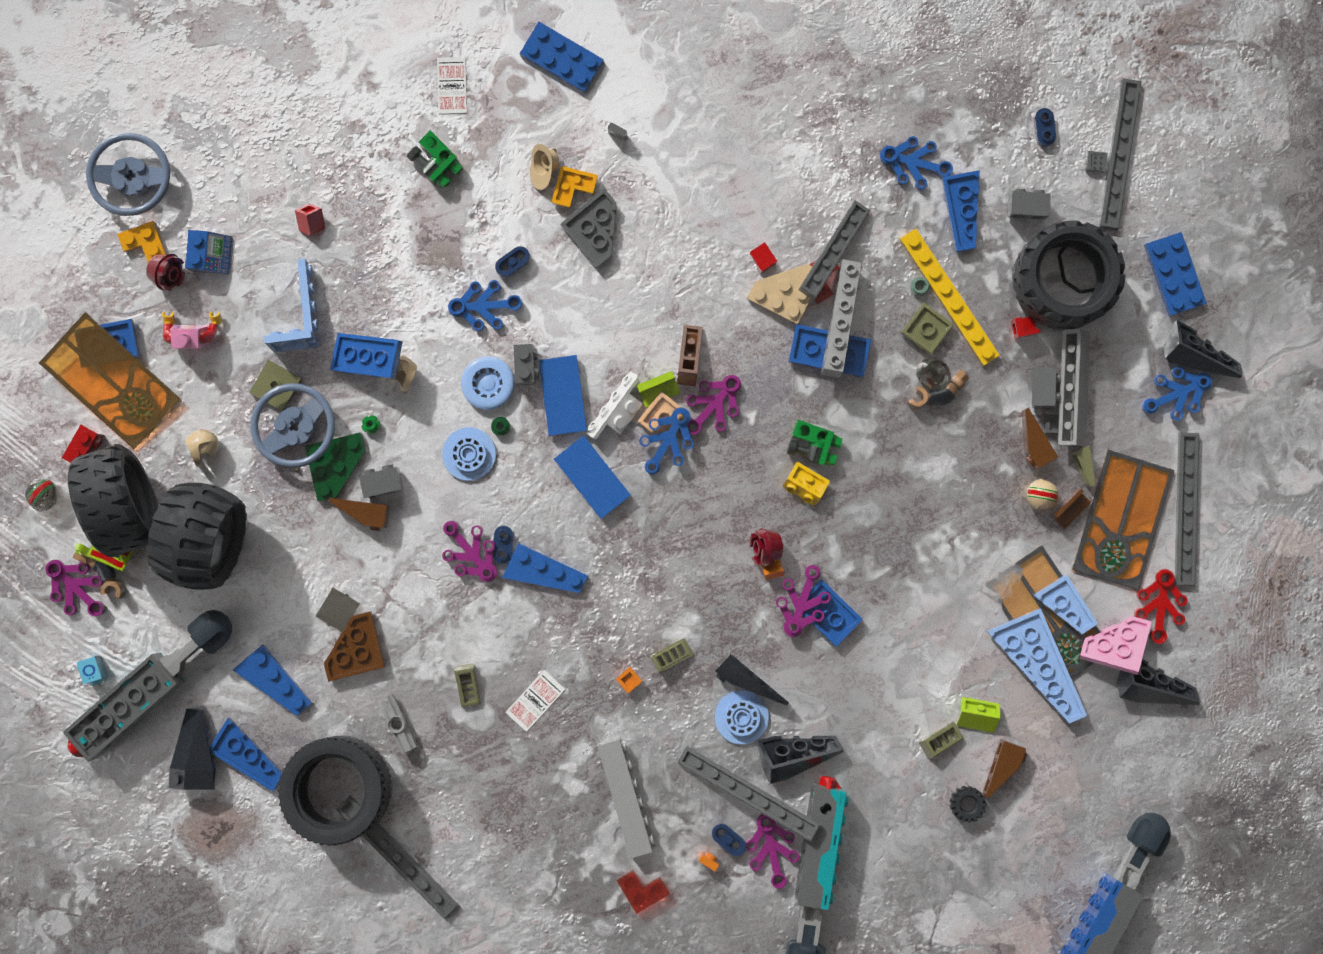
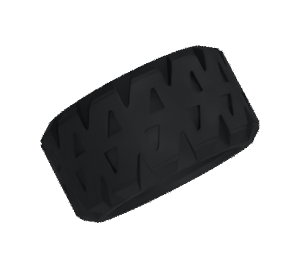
[1012,220,1126,330]
[68,444,158,557]

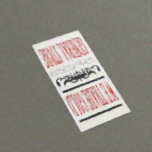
[437,57,467,114]
[505,670,565,732]

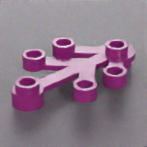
[686,375,741,435]
[442,520,497,582]
[45,560,105,616]
[776,565,831,637]
[746,813,799,889]

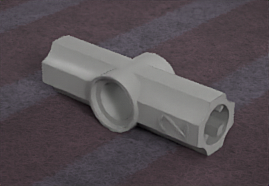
[378,694,417,754]

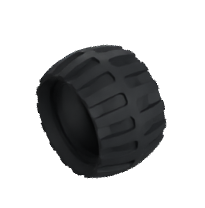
[147,482,247,590]

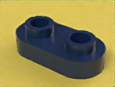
[1034,108,1056,147]
[495,246,530,277]
[493,526,514,564]
[712,823,746,856]

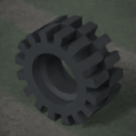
[949,786,987,823]

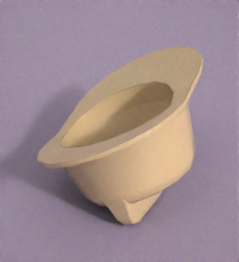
[530,144,559,190]

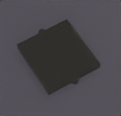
[316,587,360,632]

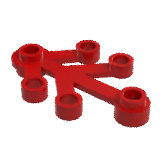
[1134,569,1188,644]

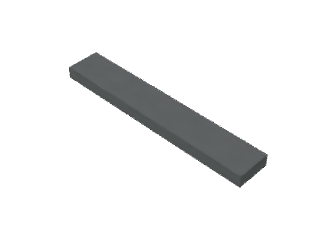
[798,200,870,300]

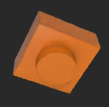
[761,560,784,580]
[616,666,643,693]
[698,852,719,871]

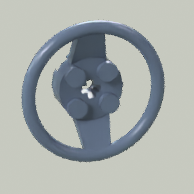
[86,133,170,216]
[250,383,335,468]

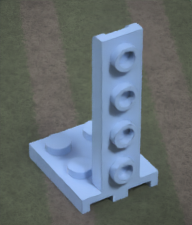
[264,258,319,353]

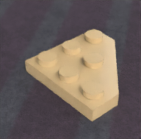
[747,264,812,324]

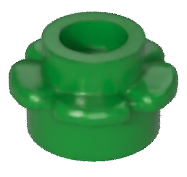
[361,415,380,434]

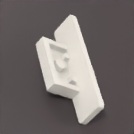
[586,372,642,440]

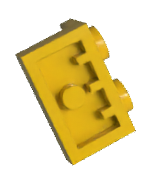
[782,462,830,506]

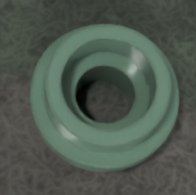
[910,277,930,296]

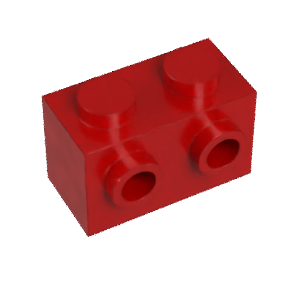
[61,424,105,463]

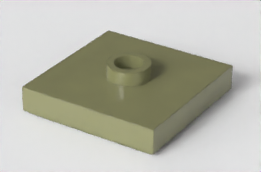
[900,302,954,356]
[249,360,302,411]

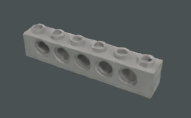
[821,259,861,378]

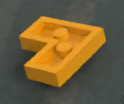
[551,166,598,208]
[117,221,167,262]

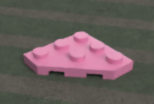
[1080,616,1152,675]

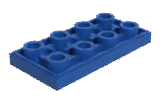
[539,355,587,436]
[554,435,631,519]

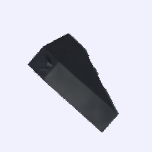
[714,652,789,706]

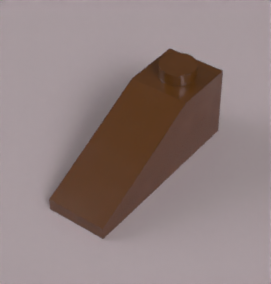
[677,325,703,387]
[1021,407,1058,470]
[329,498,390,531]
[982,739,1027,797]

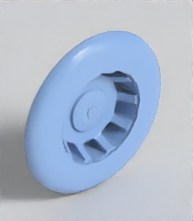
[461,357,515,410]
[442,427,496,481]
[715,690,769,744]

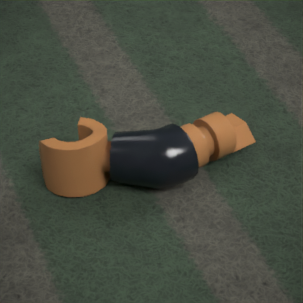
[907,369,969,410]
[72,553,127,599]

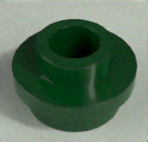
[491,417,510,436]

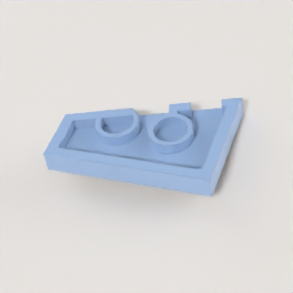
[1033,575,1098,634]

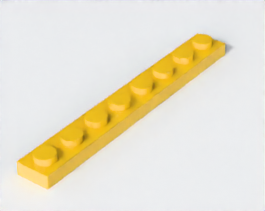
[899,228,1000,366]

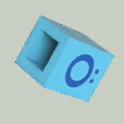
[76,655,108,686]

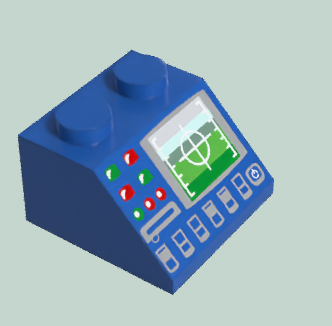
[185,230,232,274]

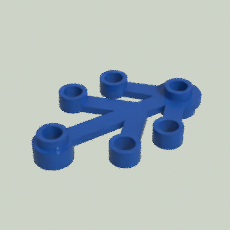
[880,136,953,190]
[448,280,522,331]
[1141,367,1212,421]
[639,407,694,474]

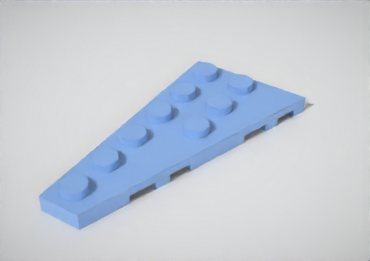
[986,609,1087,723]

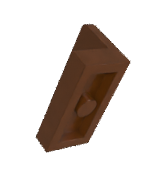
[1050,488,1091,529]

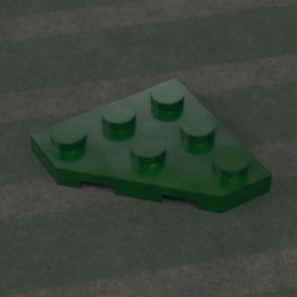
[305,432,366,502]

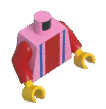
[162,311,223,348]

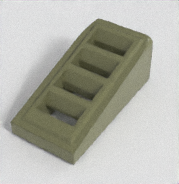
[1072,445,1095,487]
[650,638,693,673]
[454,664,481,707]
[919,722,964,758]

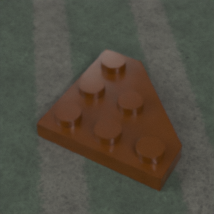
[324,611,385,682]

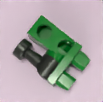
[406,130,463,189]
[786,419,843,466]

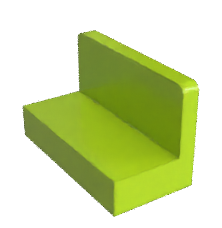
[637,371,680,407]
[957,697,1000,733]

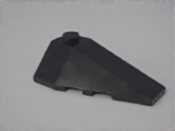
[1164,320,1243,378]
[1117,659,1200,705]
[169,708,216,790]
[757,736,843,784]

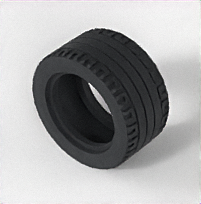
[278,735,392,846]

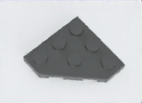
[560,188,617,269]

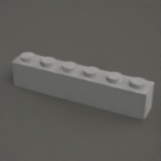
[1058,329,1090,447]
[597,738,655,859]

